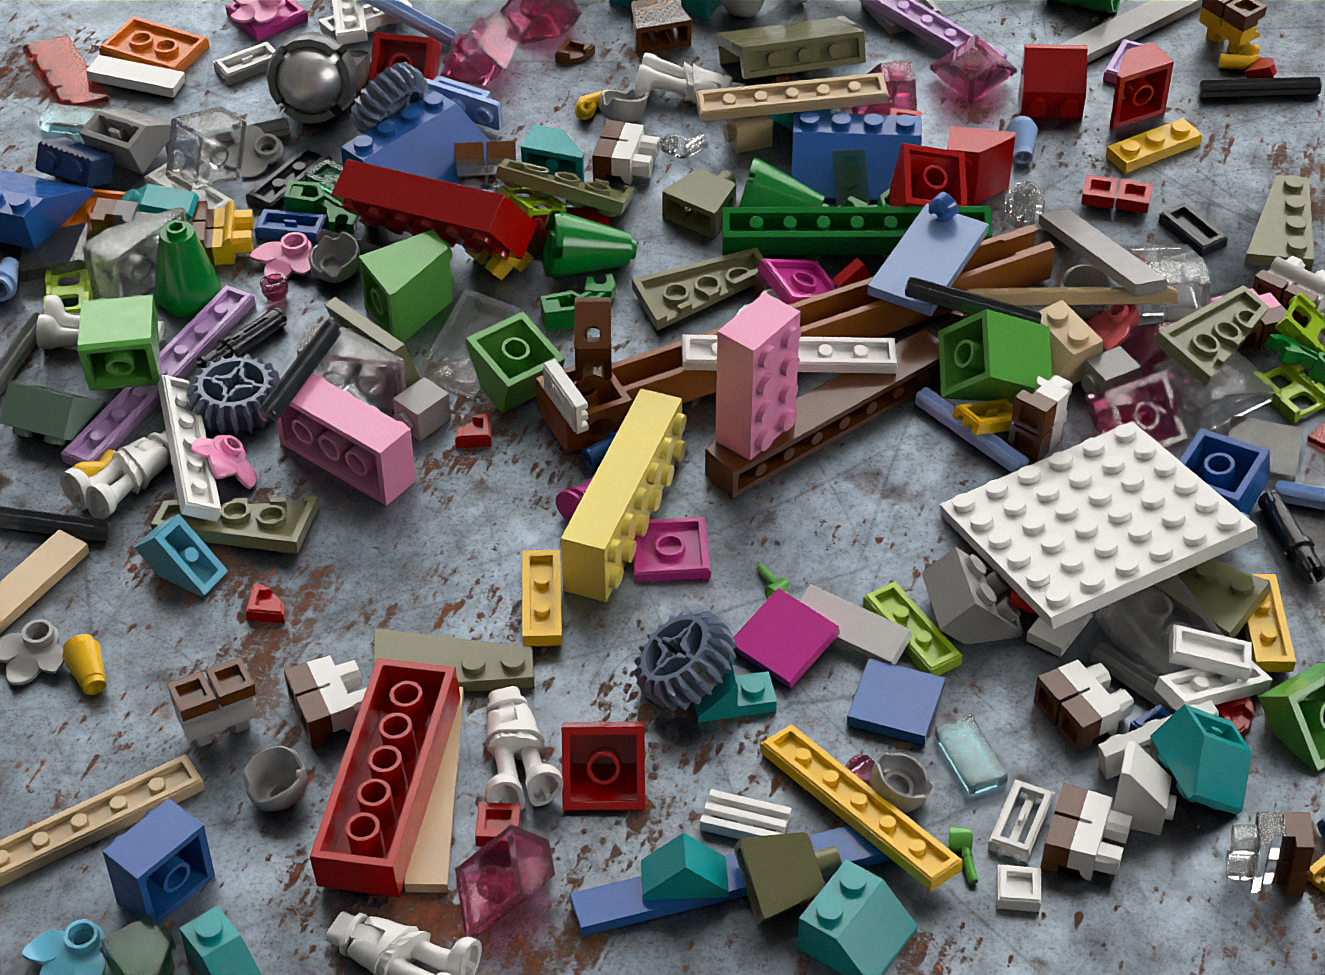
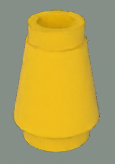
[62,634,107,695]

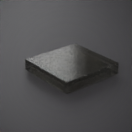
[18,222,92,282]
[1227,414,1304,483]

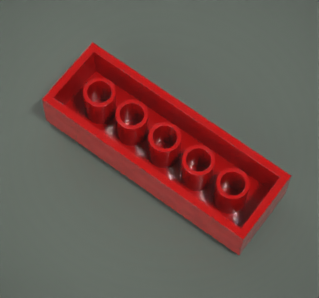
[331,159,537,261]
[309,658,461,897]

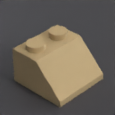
[1038,300,1103,384]

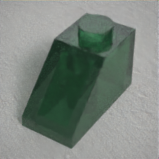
[101,914,176,975]

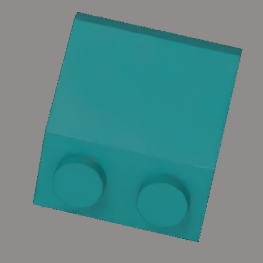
[797,859,917,975]

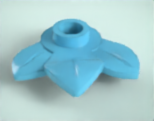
[22,919,106,975]

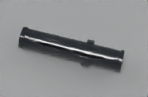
[195,307,287,368]
[1257,490,1325,584]

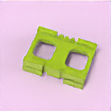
[498,185,566,218]
[43,265,95,314]
[1275,292,1325,353]
[1250,362,1325,424]

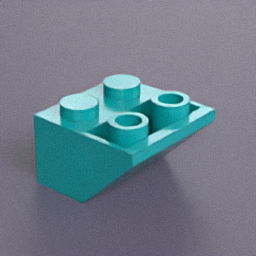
[1150,704,1252,815]

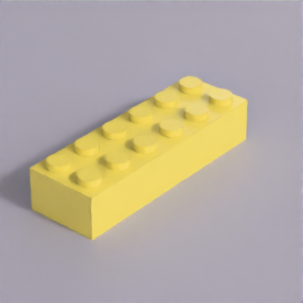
[561,389,687,602]

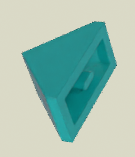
[641,832,729,900]

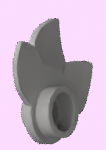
[219,125,284,178]
[0,619,64,685]

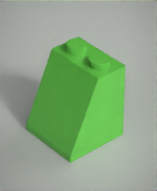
[359,229,455,343]
[77,295,161,391]
[938,309,1052,403]

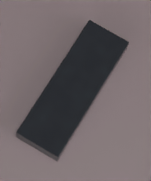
[246,146,333,210]

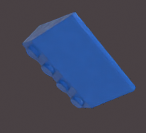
[341,91,491,185]
[791,111,922,205]
[0,169,94,250]

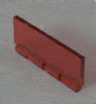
[23,34,109,110]

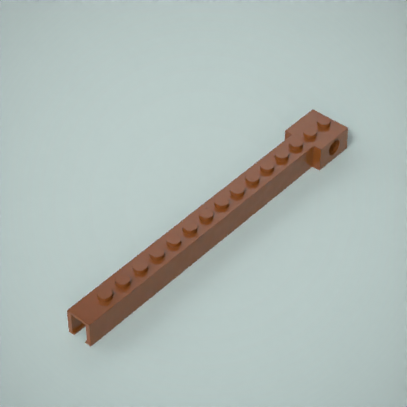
[536,224,1055,454]

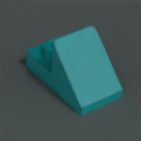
[693,662,777,722]

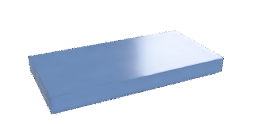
[868,203,989,316]

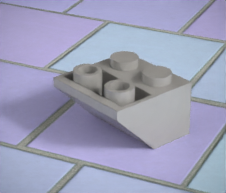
[79,108,178,174]
[921,547,1024,645]

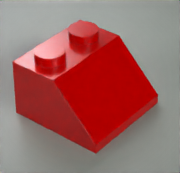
[368,32,441,84]
[1109,42,1174,129]
[1018,44,1088,119]
[947,126,1016,205]
[889,143,967,207]
[561,722,645,810]

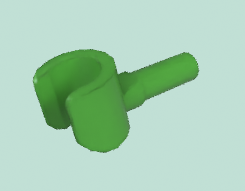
[756,563,790,599]
[948,826,978,885]

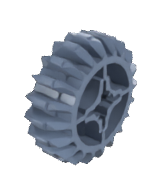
[350,62,429,134]
[186,353,281,436]
[633,607,737,711]

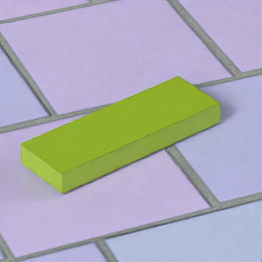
[863,581,963,676]

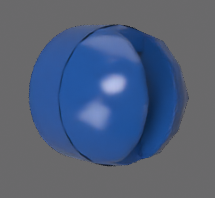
[928,192,959,222]

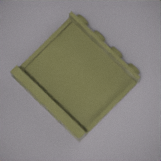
[717,18,866,79]

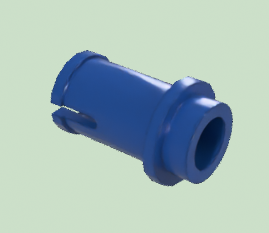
[582,430,618,470]

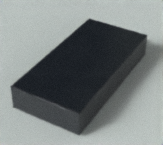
[1158,203,1228,258]

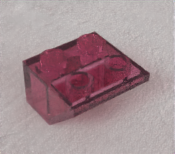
[440,11,520,86]

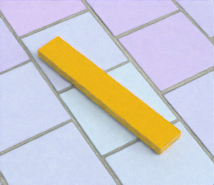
[761,724,963,891]

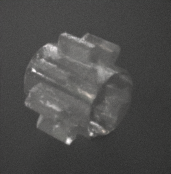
[1005,181,1045,222]

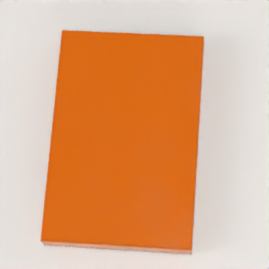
[99,16,210,72]

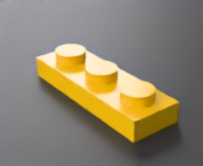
[1106,118,1203,173]
[522,550,562,647]
[1244,574,1296,672]

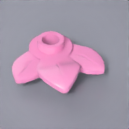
[230,0,286,23]
[249,232,312,282]
[190,435,257,489]

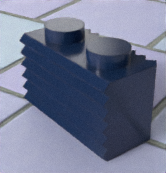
[35,137,114,188]

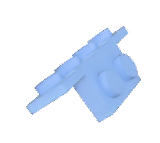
[425,75,503,130]

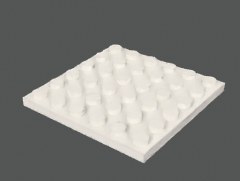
[939,421,1258,629]

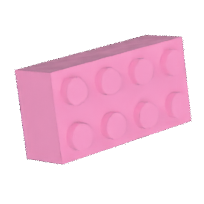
[715,292,801,461]
[277,373,416,506]

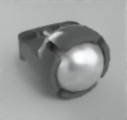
[266,32,371,124]

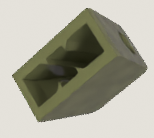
[662,169,736,239]
[733,832,842,926]

